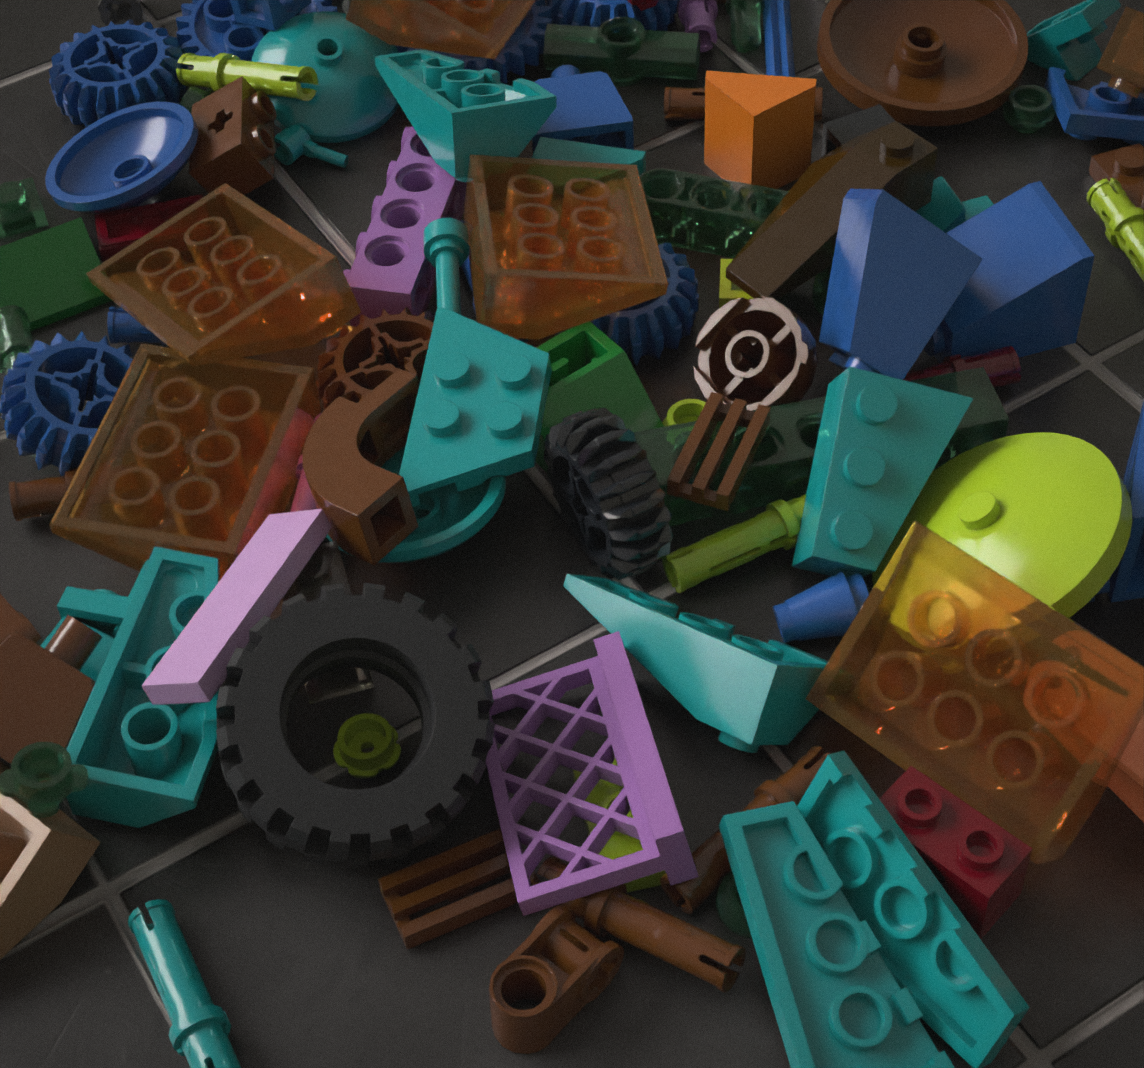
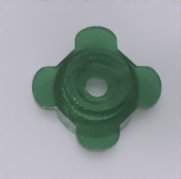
[0,742,89,818]

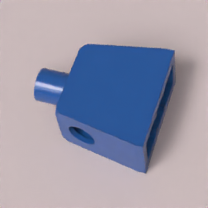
[532,65,634,153]

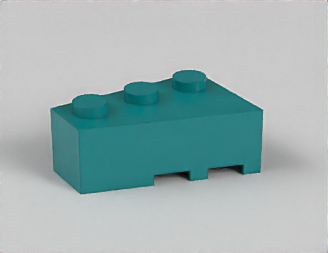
[792,367,974,577]

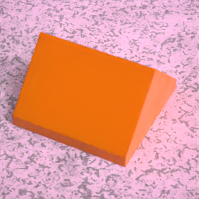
[704,71,817,203]

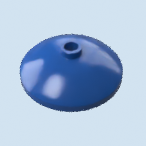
[45,102,198,213]

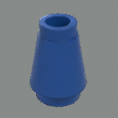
[773,571,876,644]

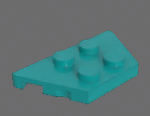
[399,308,552,507]

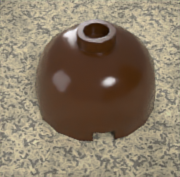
[693,296,818,418]

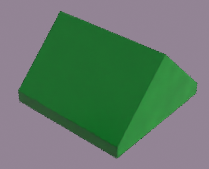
[0,217,115,339]

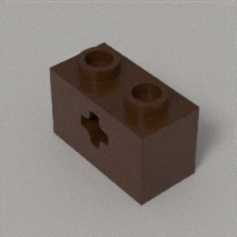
[189,76,277,207]

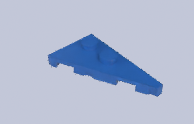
[1044,67,1144,146]

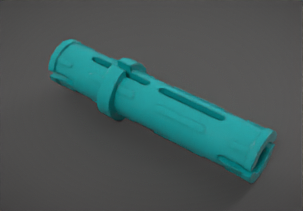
[127,899,241,1068]

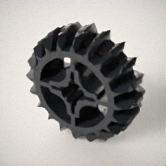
[544,408,673,580]

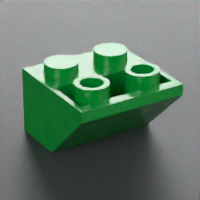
[536,318,664,473]

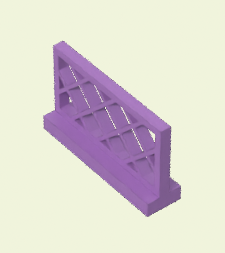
[486,631,699,916]

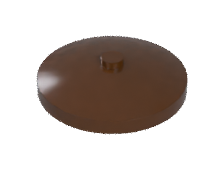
[817,0,1028,126]

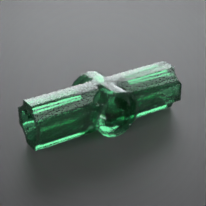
[543,17,701,87]

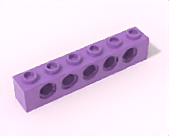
[339,126,475,327]

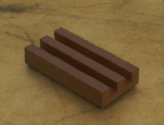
[667,392,771,511]
[378,828,539,950]

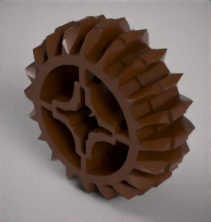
[316,307,434,410]

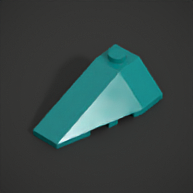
[375,49,557,182]
[56,546,220,828]
[563,574,847,753]

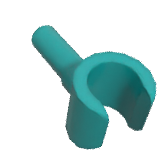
[274,124,349,168]

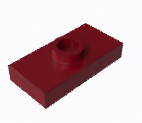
[94,195,213,265]

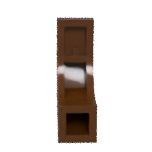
[302,369,420,565]

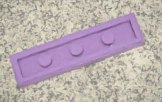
[142,508,332,705]

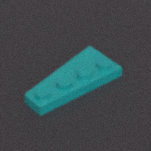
[797,751,1030,1068]

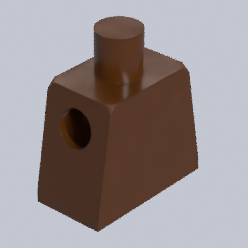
[0,615,103,791]

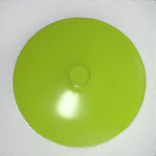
[872,432,1132,655]

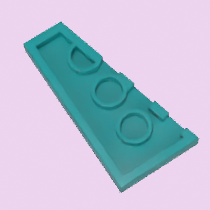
[718,801,955,1068]

